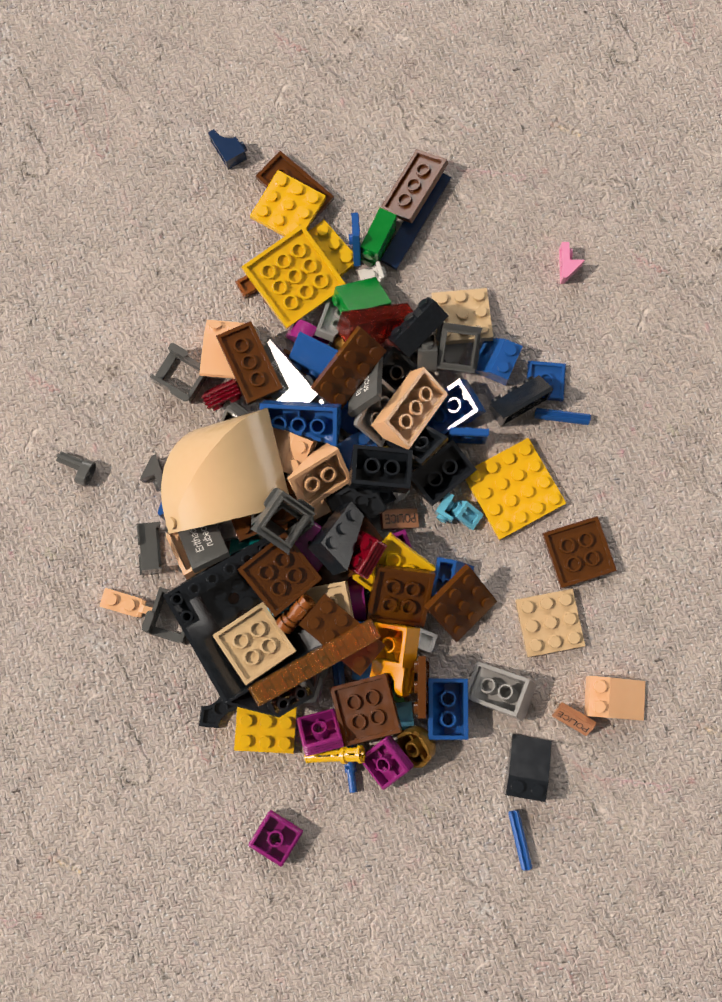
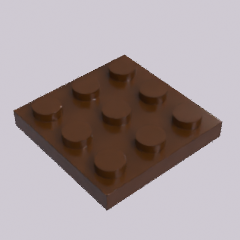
[542,516,617,589]
[237,532,322,617]
[366,564,435,628]
[424,564,497,642]
[414,656,429,719]
[330,673,403,746]

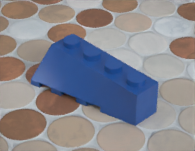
[260,400,341,447]

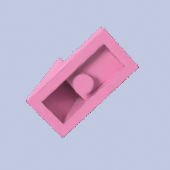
[559,242,585,284]

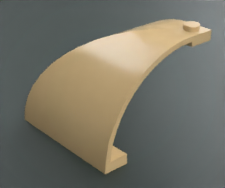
[161,408,289,534]

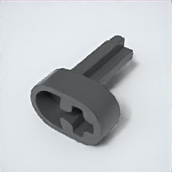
[56,451,97,487]

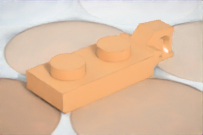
[100,588,152,618]

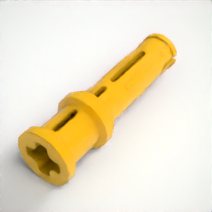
[304,745,365,764]

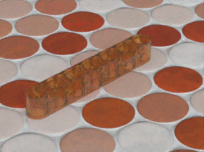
[248,619,381,706]

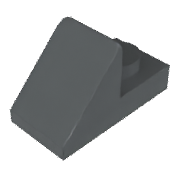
[140,454,163,492]

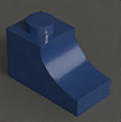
[208,129,247,170]

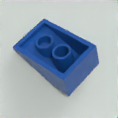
[427,378,486,436]

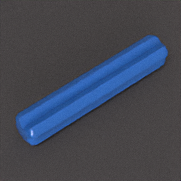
[534,408,591,425]
[508,810,532,871]

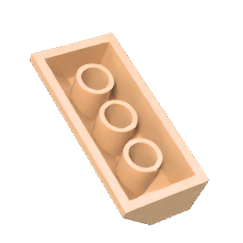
[371,367,448,449]

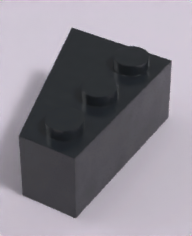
[307,502,364,575]

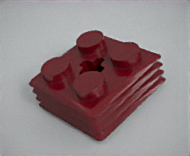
[202,379,242,411]
[348,530,387,579]

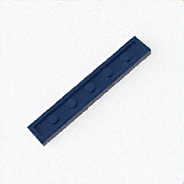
[381,173,451,270]

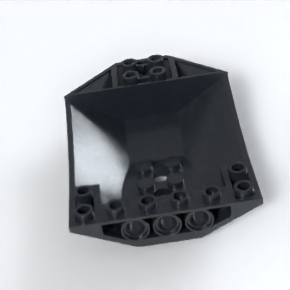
[163,538,327,717]

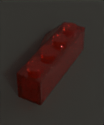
[336,303,413,344]

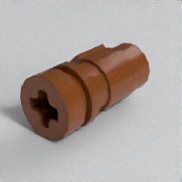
[276,594,315,634]

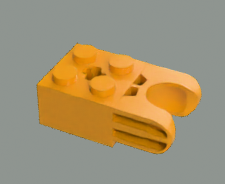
[370,622,420,697]

